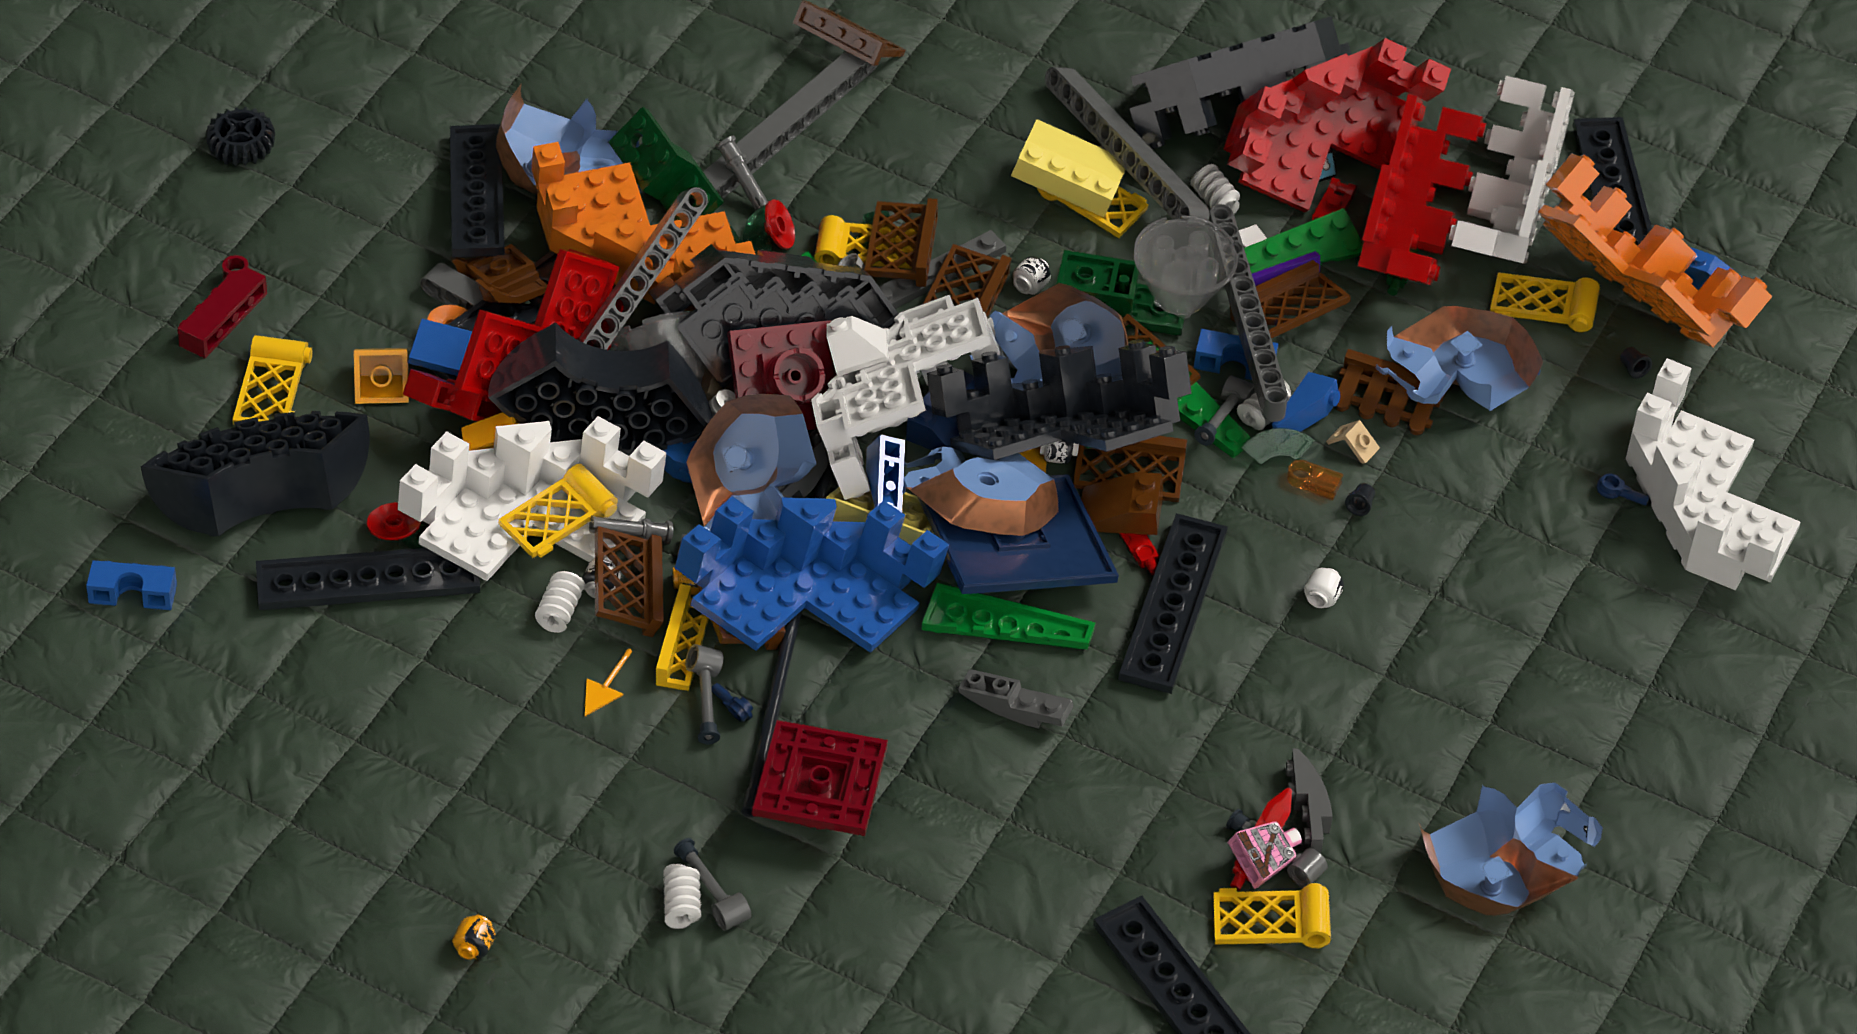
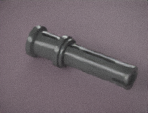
[715,135,768,211]
[589,516,673,545]

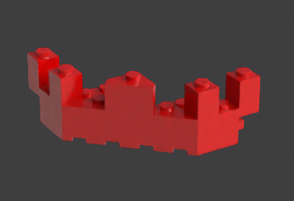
[1223,38,1451,213]
[1358,94,1486,286]
[402,248,624,421]

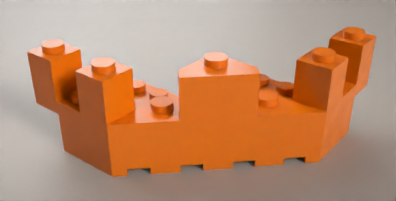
[531,142,756,316]
[1538,153,1772,348]

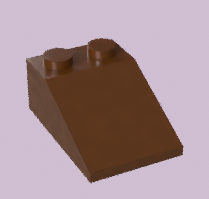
[1081,472,1163,535]

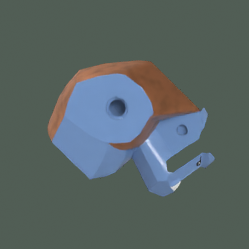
[496,84,641,195]
[970,283,1128,383]
[1376,306,1543,411]
[687,394,816,531]
[903,447,1058,536]
[1420,783,1603,916]

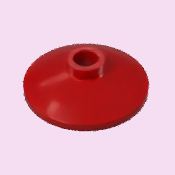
[764,199,795,249]
[367,502,422,540]

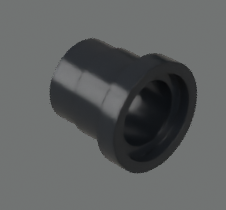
[1620,347,1652,379]
[1345,483,1375,516]

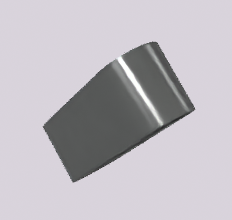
[420,263,483,310]

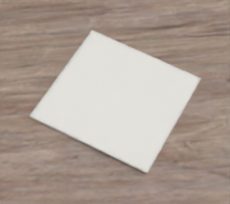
[1239,225,1267,247]

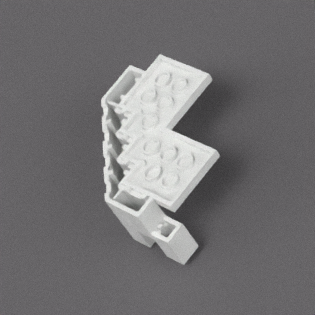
[1449,76,1575,263]
[811,295,1000,500]
[1626,359,1801,590]
[398,416,666,581]

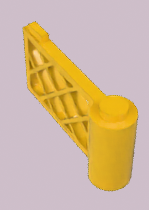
[1037,186,1148,238]
[814,215,917,269]
[1490,272,1600,332]
[232,335,312,425]
[498,464,618,558]
[1214,883,1331,948]

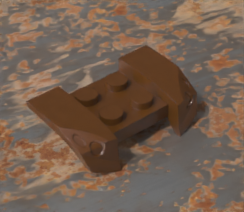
[450,244,547,303]

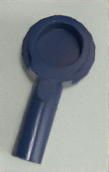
[1596,474,1650,506]
[712,683,753,723]

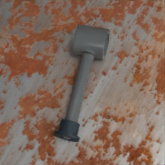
[1194,375,1255,446]
[685,644,723,744]
[1226,809,1328,888]
[674,838,752,931]

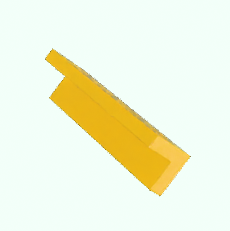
[656,584,709,691]

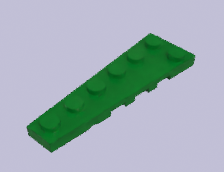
[1209,208,1363,287]
[1148,342,1252,458]
[922,583,1096,650]

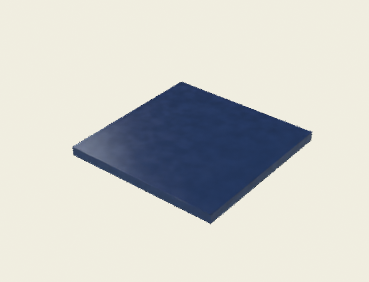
[917,474,1119,594]

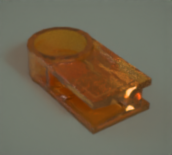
[1287,460,1343,500]

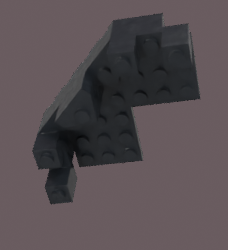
[1129,16,1352,149]
[648,244,898,388]
[927,339,1192,460]

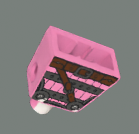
[1228,822,1302,889]

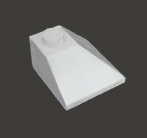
[827,316,888,376]

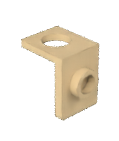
[1326,420,1380,464]

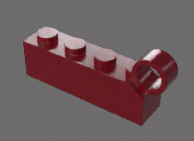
[177,255,267,359]

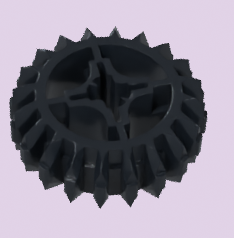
[206,106,275,167]

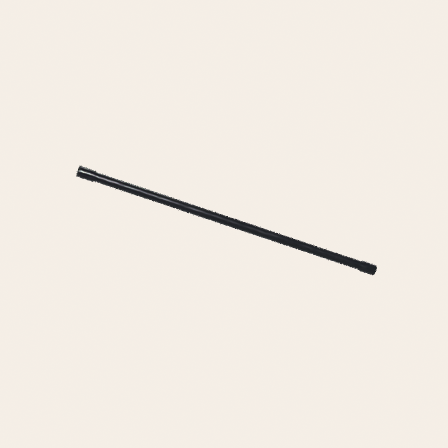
[741,461,833,817]

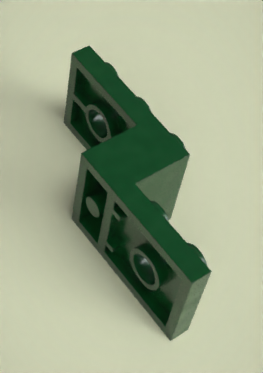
[608,106,724,221]
[1057,250,1189,336]

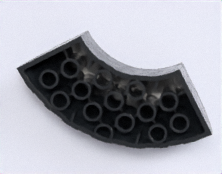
[488,322,713,454]
[141,411,370,536]

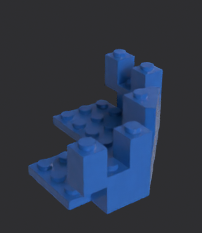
[675,496,949,653]

